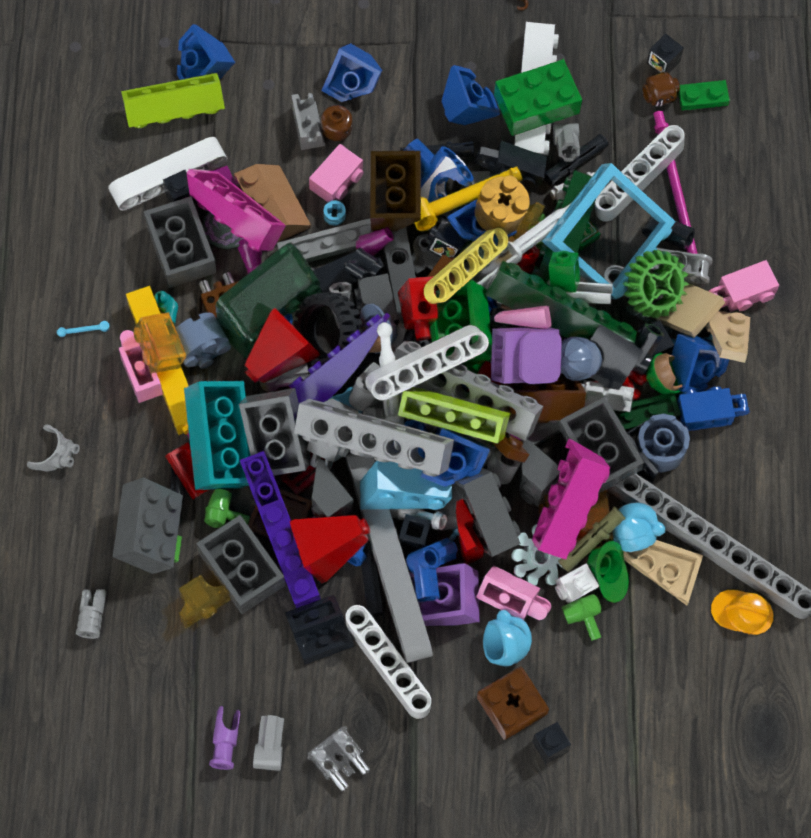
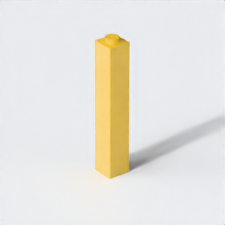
[126,286,189,435]

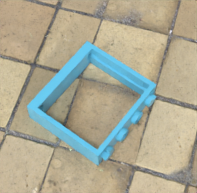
[542,163,676,299]

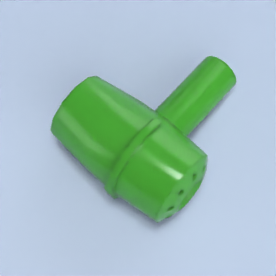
[204,489,250,528]
[562,594,601,641]

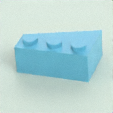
[360,461,452,510]

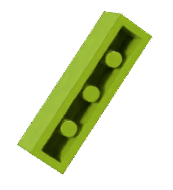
[121,73,225,128]
[398,386,510,443]

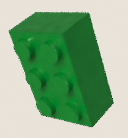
[494,59,582,136]

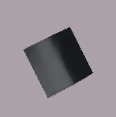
[590,324,644,390]
[285,595,354,665]

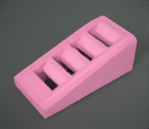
[494,305,551,329]

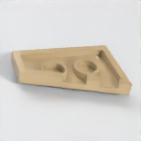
[705,311,750,363]
[623,540,703,605]

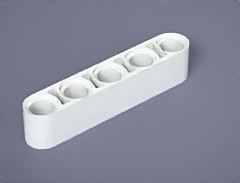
[595,125,685,222]
[108,137,228,210]
[365,325,489,400]
[346,605,431,719]

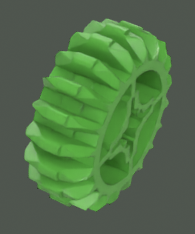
[622,250,689,318]

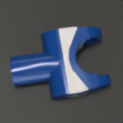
[403,139,474,203]

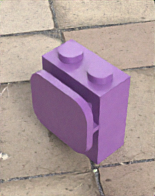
[491,327,562,384]

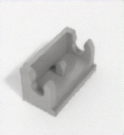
[291,93,325,150]

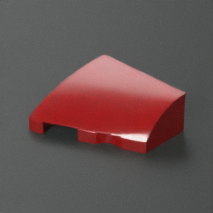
[456,499,484,565]

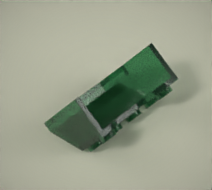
[215,242,320,358]

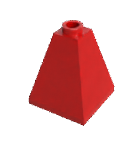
[245,308,321,383]
[289,515,371,583]

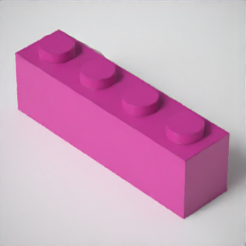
[187,169,286,252]
[532,438,610,560]

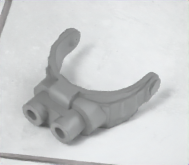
[27,424,80,471]

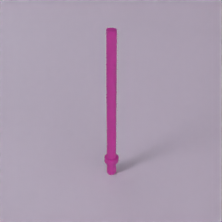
[654,111,698,254]

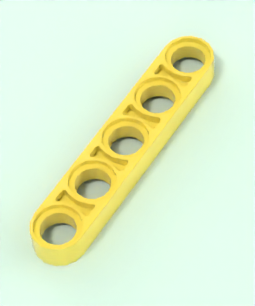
[424,228,508,304]

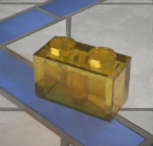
[134,312,186,374]

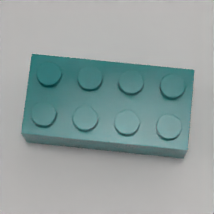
[184,381,251,490]

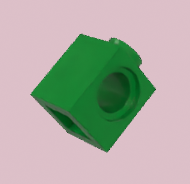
[549,251,580,292]

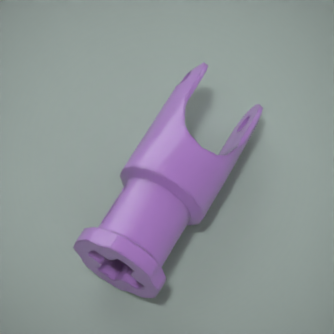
[209,706,240,770]

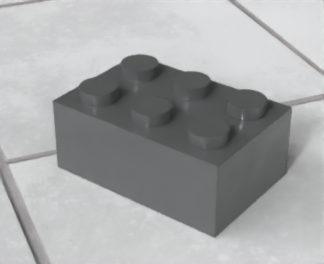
[144,197,216,288]
[239,388,311,476]
[559,397,644,494]
[453,468,521,557]
[113,477,183,574]
[196,515,285,615]

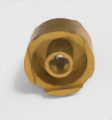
[475,175,530,235]

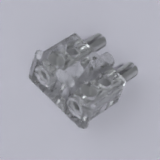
[307,726,370,791]

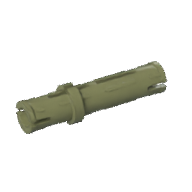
[558,507,626,572]

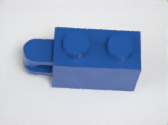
[677,387,750,431]

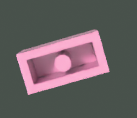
[309,144,364,202]

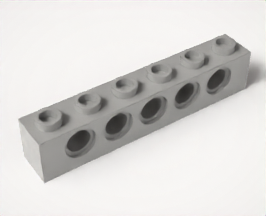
[394,341,543,441]
[294,399,454,477]

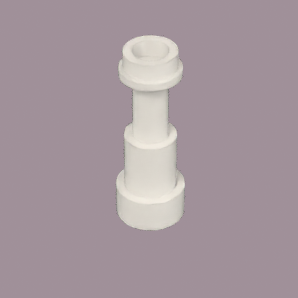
[389,509,447,530]

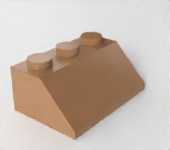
[234,164,311,242]

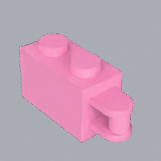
[709,260,779,312]
[119,330,163,403]
[476,565,551,620]

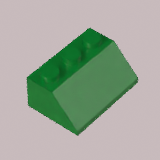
[430,279,492,366]

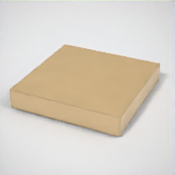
[656,284,725,338]

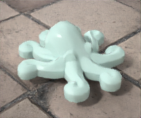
[511,524,564,585]

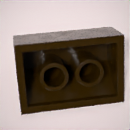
[370,151,421,232]

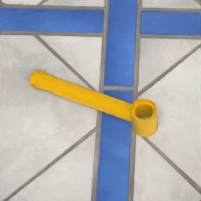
[414,166,522,231]

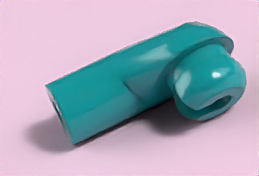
[154,291,178,327]

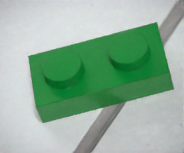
[678,80,730,111]

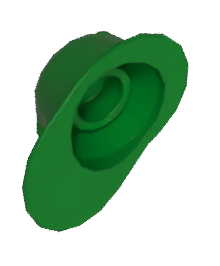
[587,541,629,603]

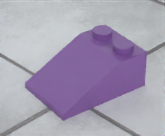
[409,563,479,626]

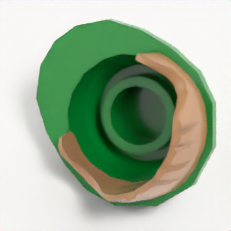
[646,353,682,394]

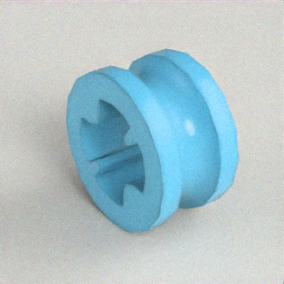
[324,200,346,226]

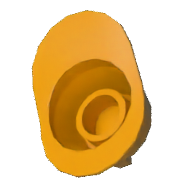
[711,590,773,635]

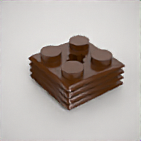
[477,666,549,740]

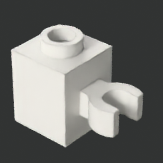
[555,563,599,603]

